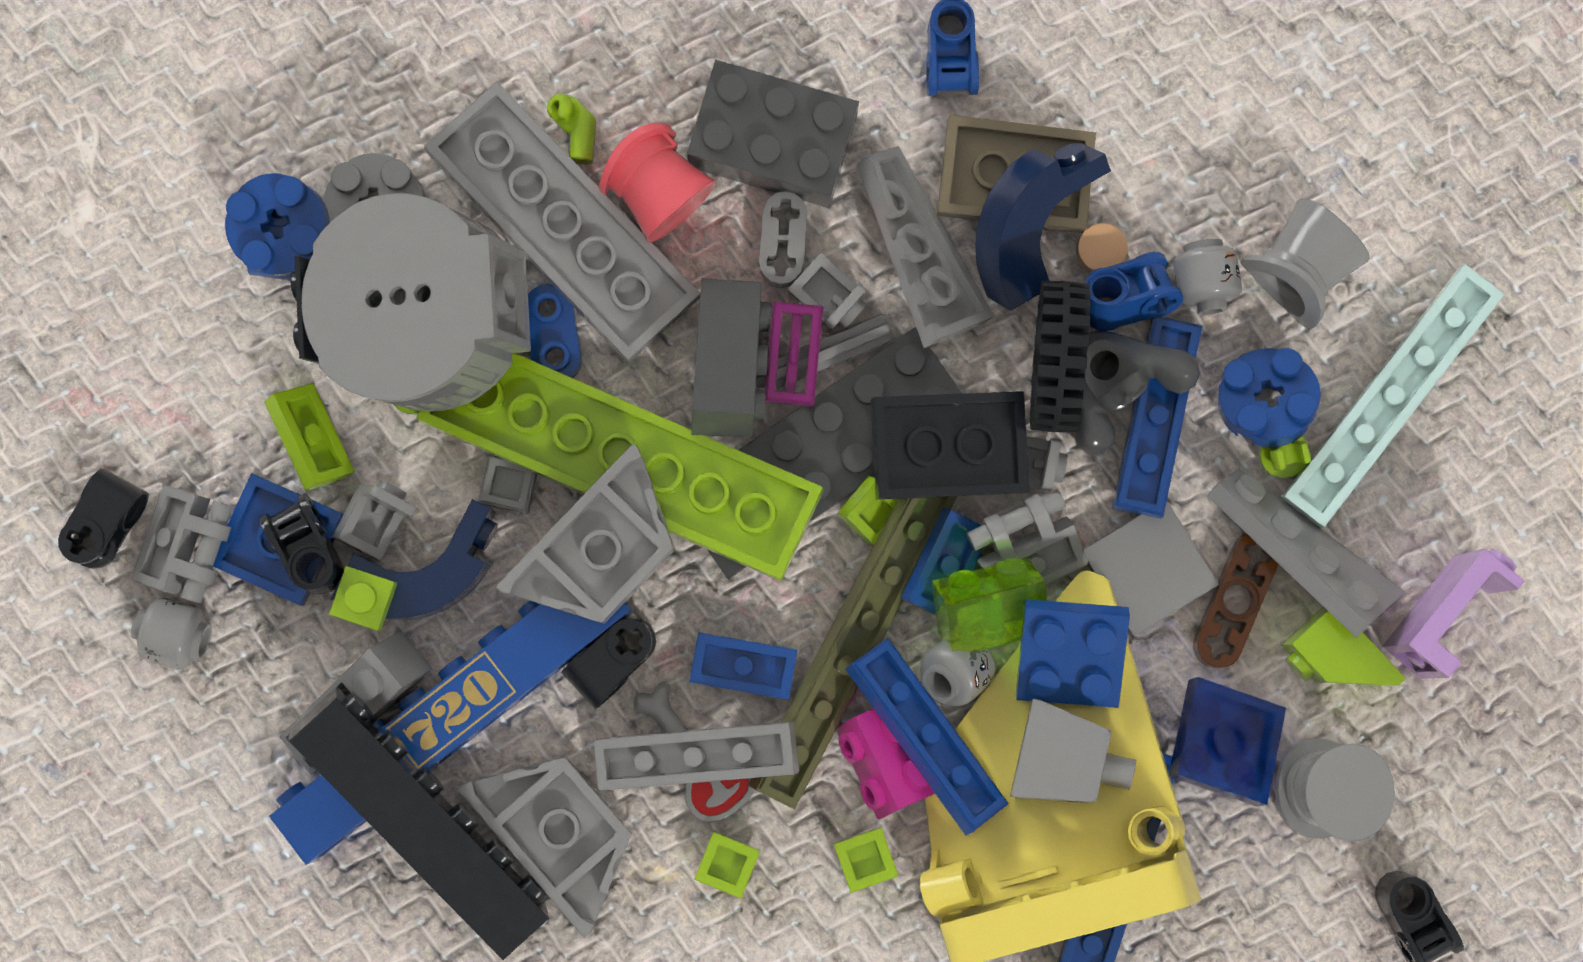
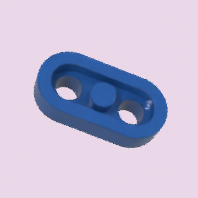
[528,284,582,378]

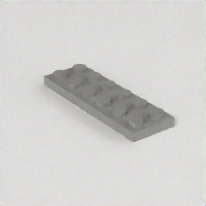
[424,82,700,364]

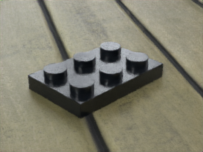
[871,391,1029,500]

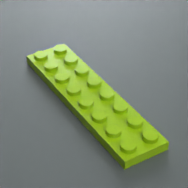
[416,353,824,582]

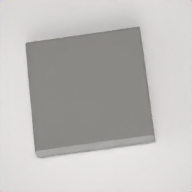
[1083,501,1219,637]

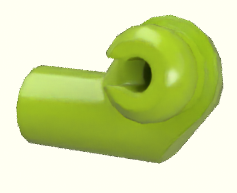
[547,94,596,165]

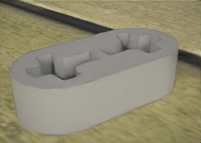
[759,191,807,288]

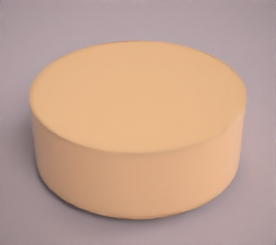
[1076,223,1128,273]

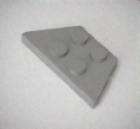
[496,444,675,624]
[457,757,632,938]

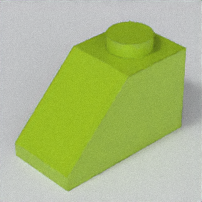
[1281,607,1406,686]

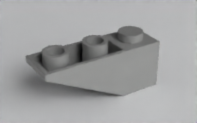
[279,631,432,775]

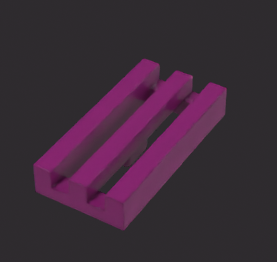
[765,301,823,407]

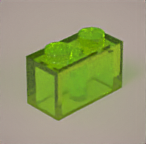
[932,557,1047,652]

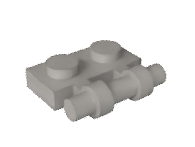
[131,484,233,603]
[966,489,1089,608]

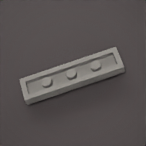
[593,721,799,791]

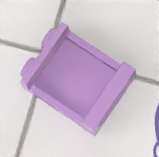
[1382,549,1525,679]

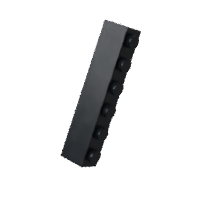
[288,687,549,960]

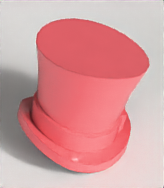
[599,122,716,242]

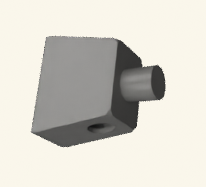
[1010,699,1136,804]

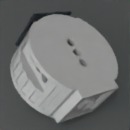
[291,193,531,411]

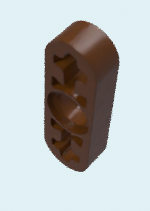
[1193,533,1278,668]

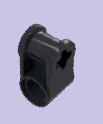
[58,469,149,569]
[259,493,344,594]
[561,618,657,710]
[1375,871,1464,962]

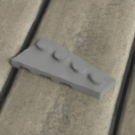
[857,146,994,348]
[1207,468,1406,638]

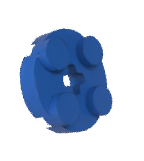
[225,173,330,276]
[1218,348,1321,447]

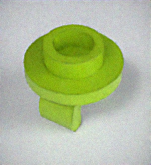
[1258,436,1312,478]

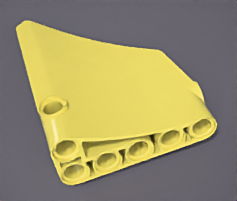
[920,570,1202,962]

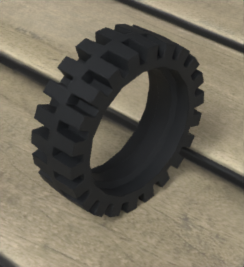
[1030,281,1090,433]

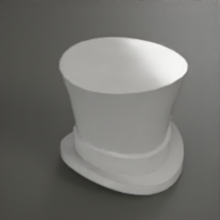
[1240,199,1370,329]
[1275,738,1395,842]

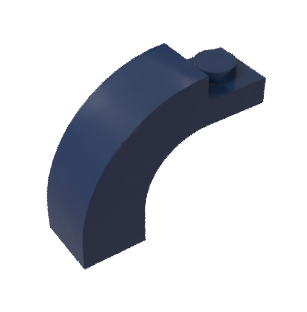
[975,143,1111,311]
[330,499,498,620]

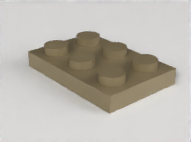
[937,115,1096,233]

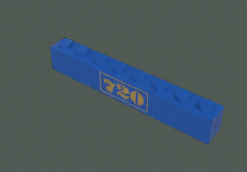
[269,601,634,865]

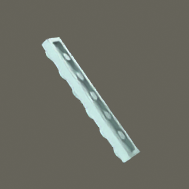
[1281,264,1505,528]

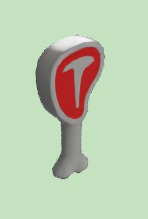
[634,683,755,823]

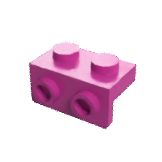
[837,708,935,820]

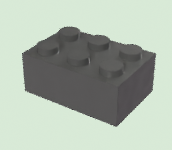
[687,59,859,208]

